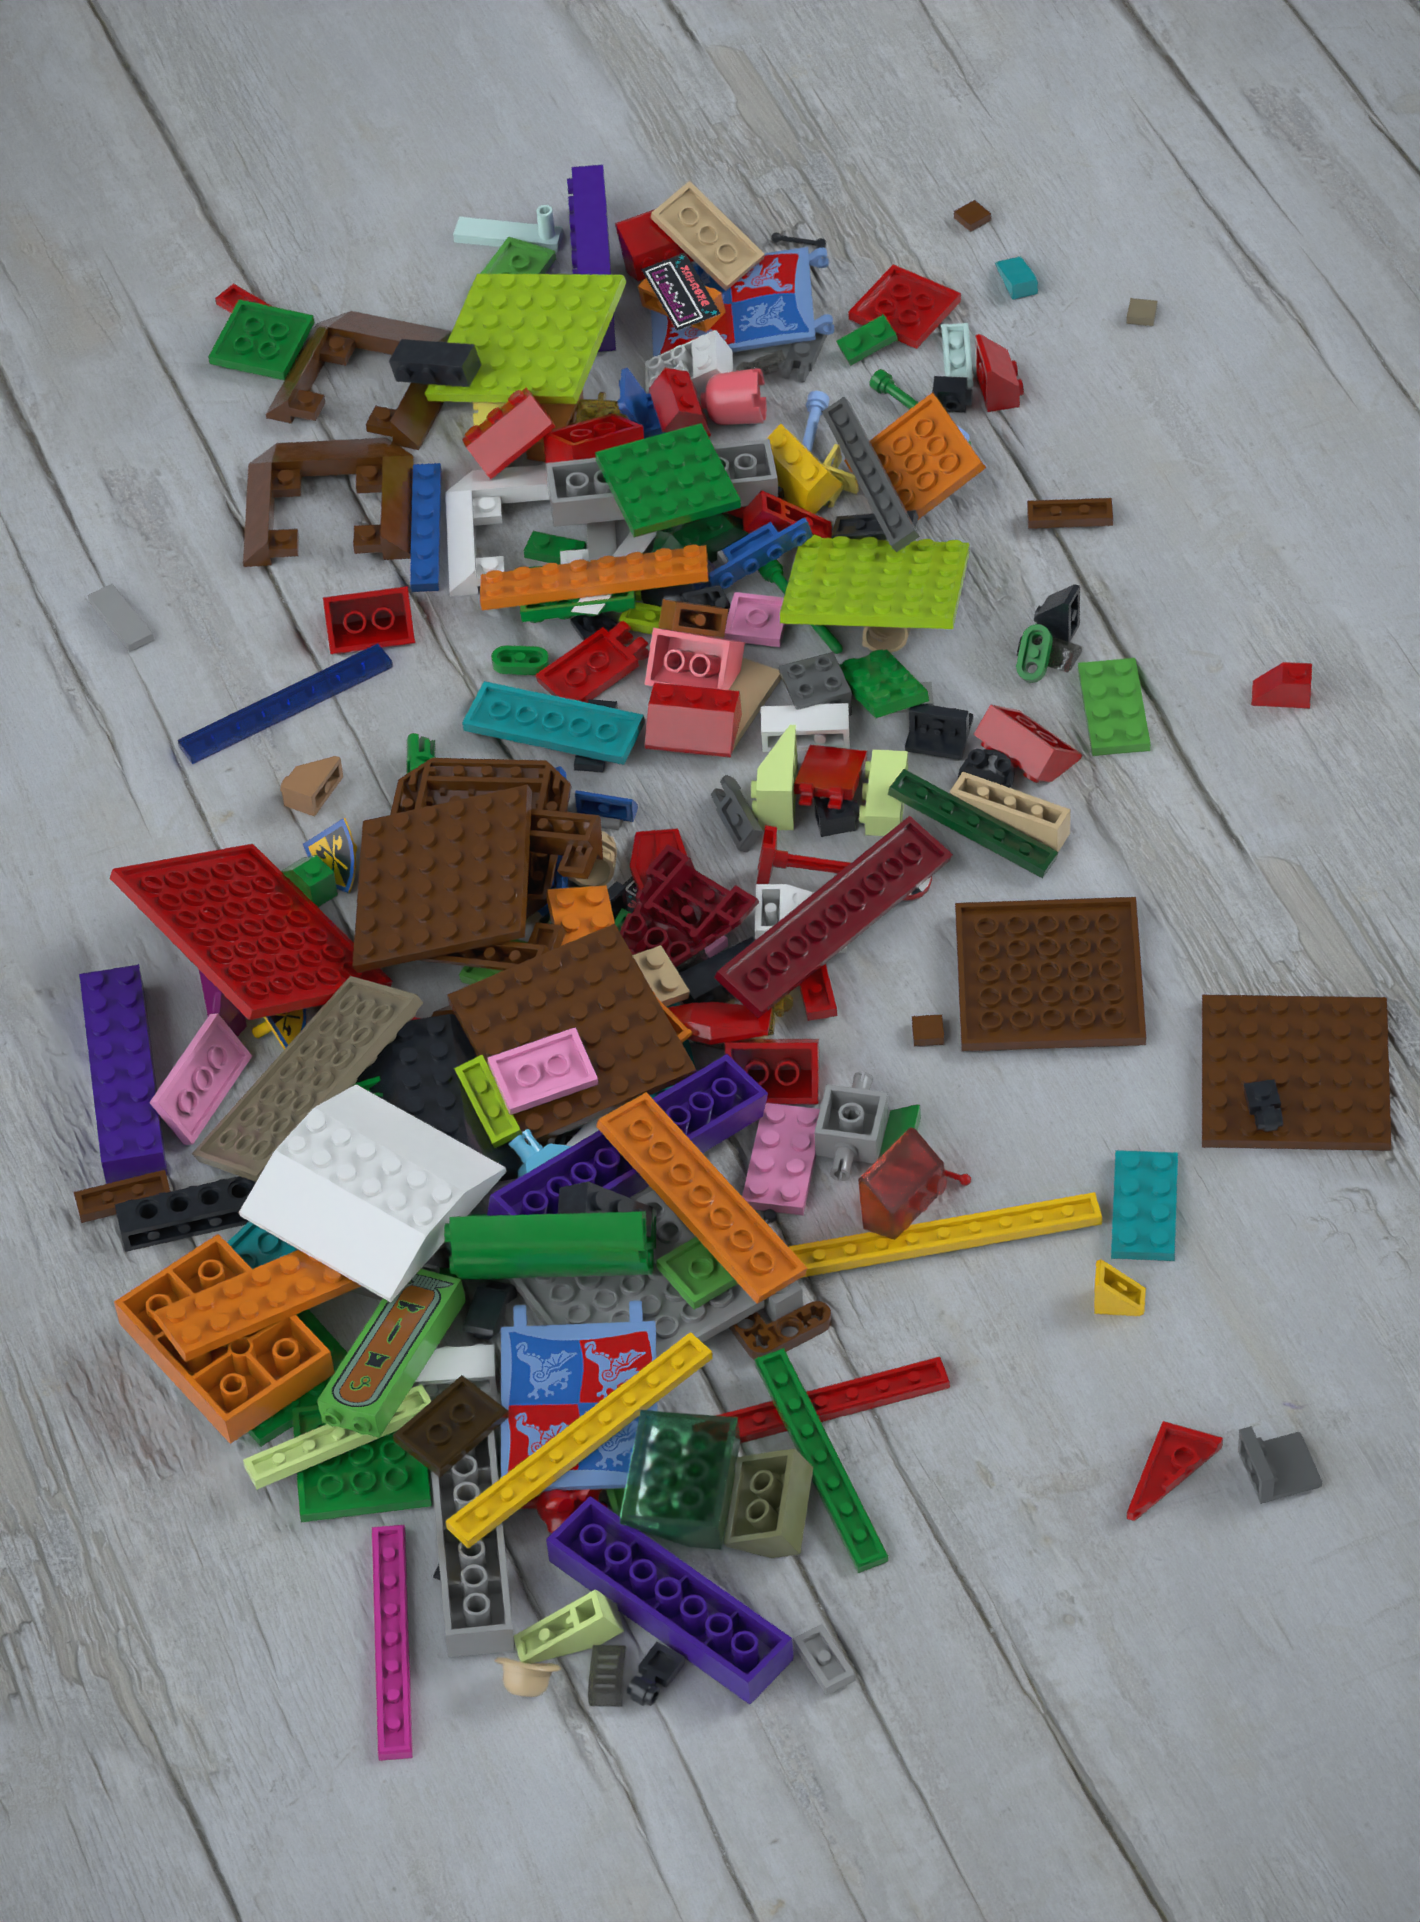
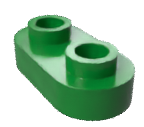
[1016,624,1053,683]
[491,645,549,675]

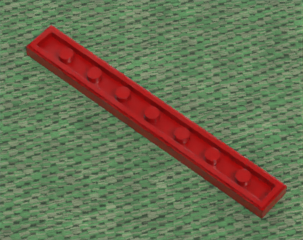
[692,1357,950,1449]

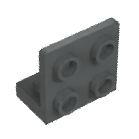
[779,652,852,716]
[1238,1426,1322,1504]

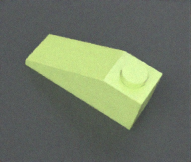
[513,1589,624,1663]

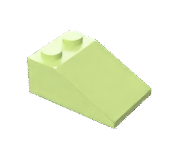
[751,725,798,830]

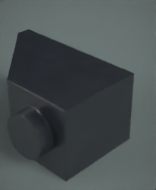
[1034,584,1080,645]

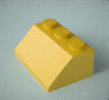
[766,423,843,514]

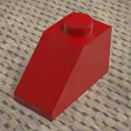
[1251,662,1312,709]

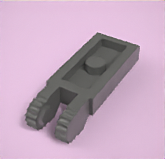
[781,332,827,382]
[711,775,763,852]

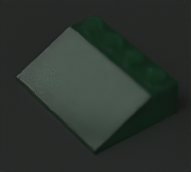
[620,1410,741,1550]

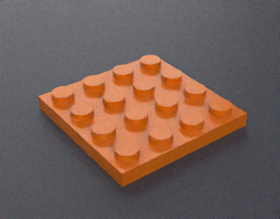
[844,392,986,520]

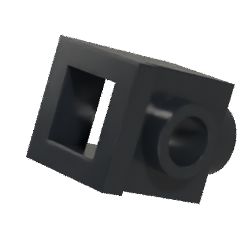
[932,376,973,413]
[814,796,860,837]

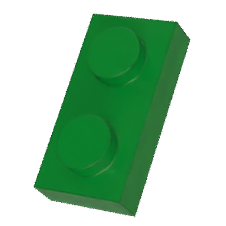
[836,314,898,366]
[524,531,587,564]

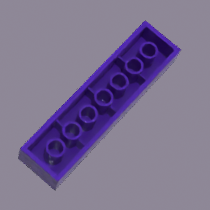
[567,164,616,352]
[79,964,168,1184]
[546,1496,794,1704]

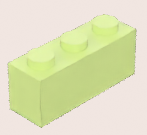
[859,749,908,836]

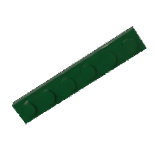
[888,769,1059,879]

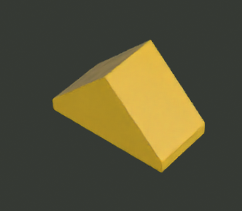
[1094,1259,1146,1316]

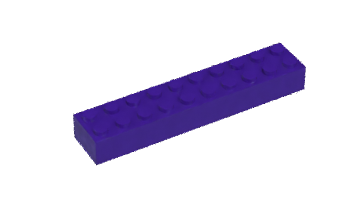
[487,1054,768,1216]

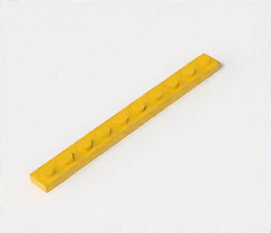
[788,1192,1102,1278]
[446,1332,713,1549]

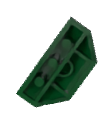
[652,513,749,563]

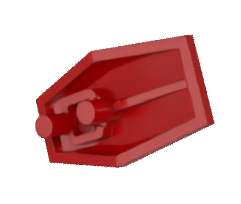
[630,828,687,890]
[668,1002,772,1045]

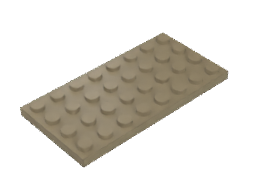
[192,976,423,1182]

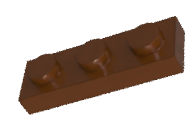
[1027,498,1113,529]
[74,1170,171,1223]

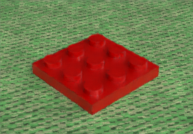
[848,264,961,349]

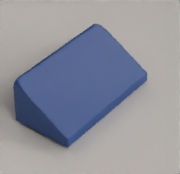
[575,790,638,822]

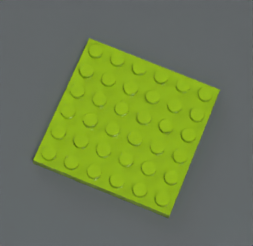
[425,274,627,404]
[780,535,970,629]

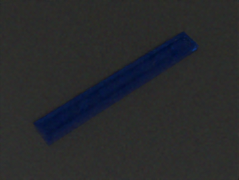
[177,643,393,764]

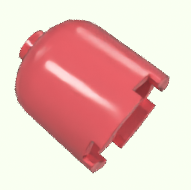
[701,369,767,425]

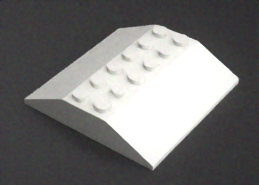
[239,1085,506,1302]

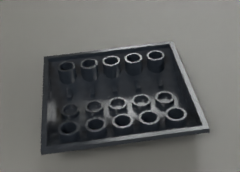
[356,1014,524,1181]

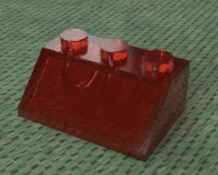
[858,1127,947,1240]

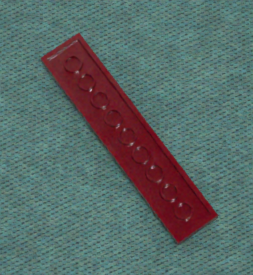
[714,816,953,1018]

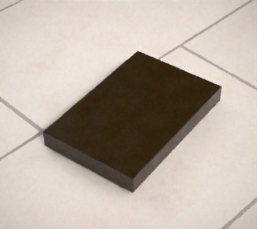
[393,1375,509,1477]

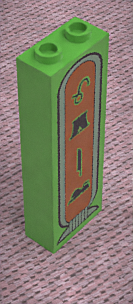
[317,1269,466,1438]

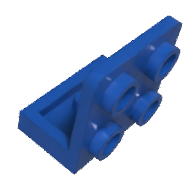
[618,368,667,439]

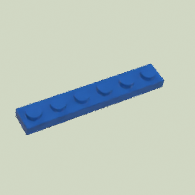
[410,463,442,592]

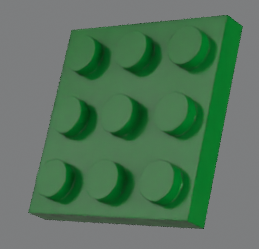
[208,299,315,380]

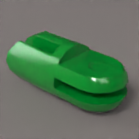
[406,733,436,774]

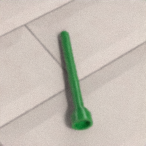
[869,369,971,445]
[758,560,843,654]

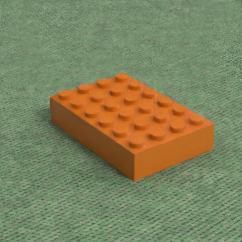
[114,1234,335,1444]

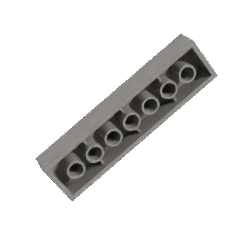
[546,439,778,527]
[431,1431,515,1657]

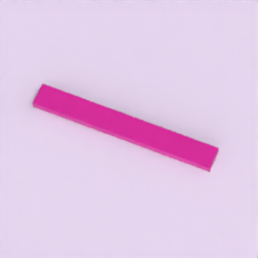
[372,1525,413,1761]

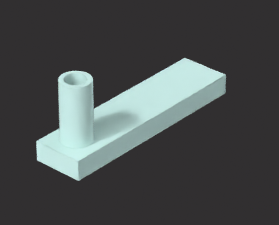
[453,205,563,252]

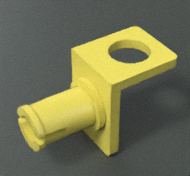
[823,444,859,508]

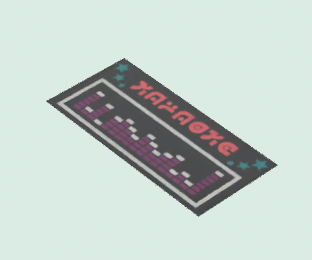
[641,253,721,331]

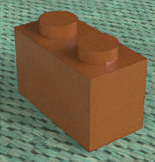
[658,599,729,638]

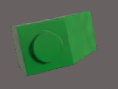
[281,855,338,907]

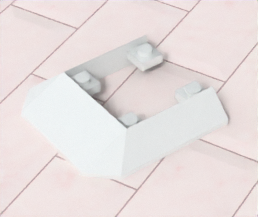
[445,465,617,596]

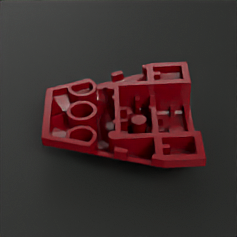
[620,844,759,967]

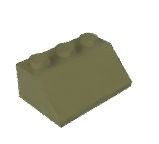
[724,1448,813,1558]

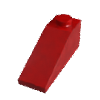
[743,490,832,538]

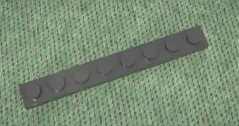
[822,396,920,553]

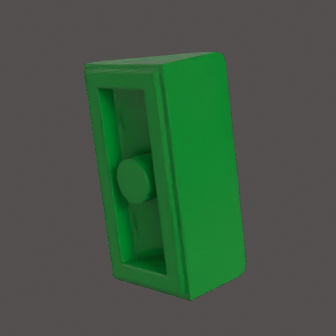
[878,1105,921,1166]

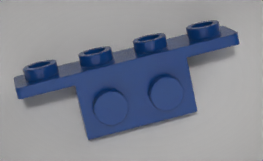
[708,518,813,590]

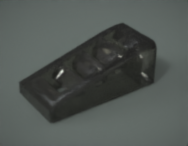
[588,1645,626,1707]

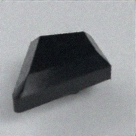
[680,585,731,613]
[570,613,618,641]

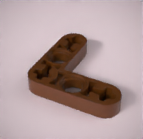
[729,1301,831,1360]

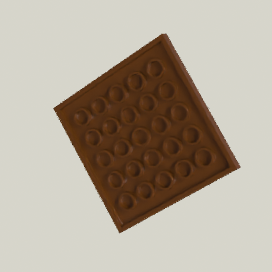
[352,784,532,973]
[955,897,1146,1051]
[447,923,696,1144]
[1202,994,1391,1151]

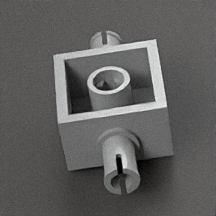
[814,1071,889,1181]

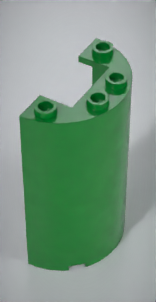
[444,1210,657,1280]

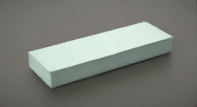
[941,323,973,387]

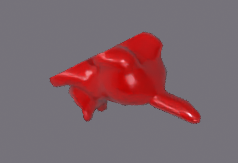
[521,1489,608,1534]

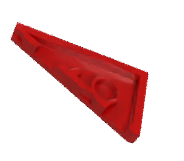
[1127,1421,1223,1521]

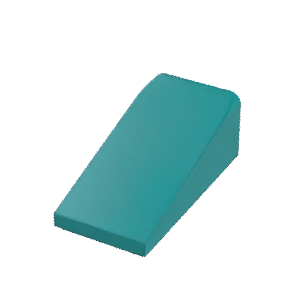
[995,256,1038,300]

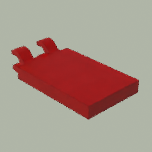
[536,620,650,703]
[794,745,867,809]

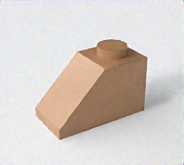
[280,756,344,817]

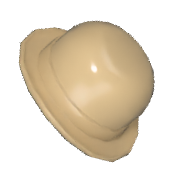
[494,1657,561,1697]

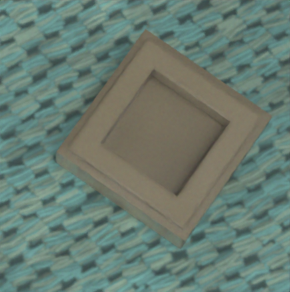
[1127,298,1158,326]

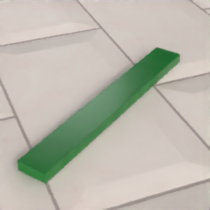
[754,1348,888,1573]

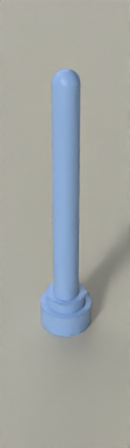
[802,391,829,452]

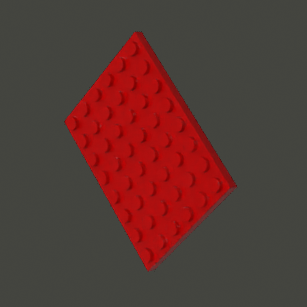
[109,844,393,1020]

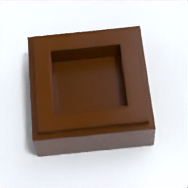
[954,200,991,232]
[912,1014,944,1047]

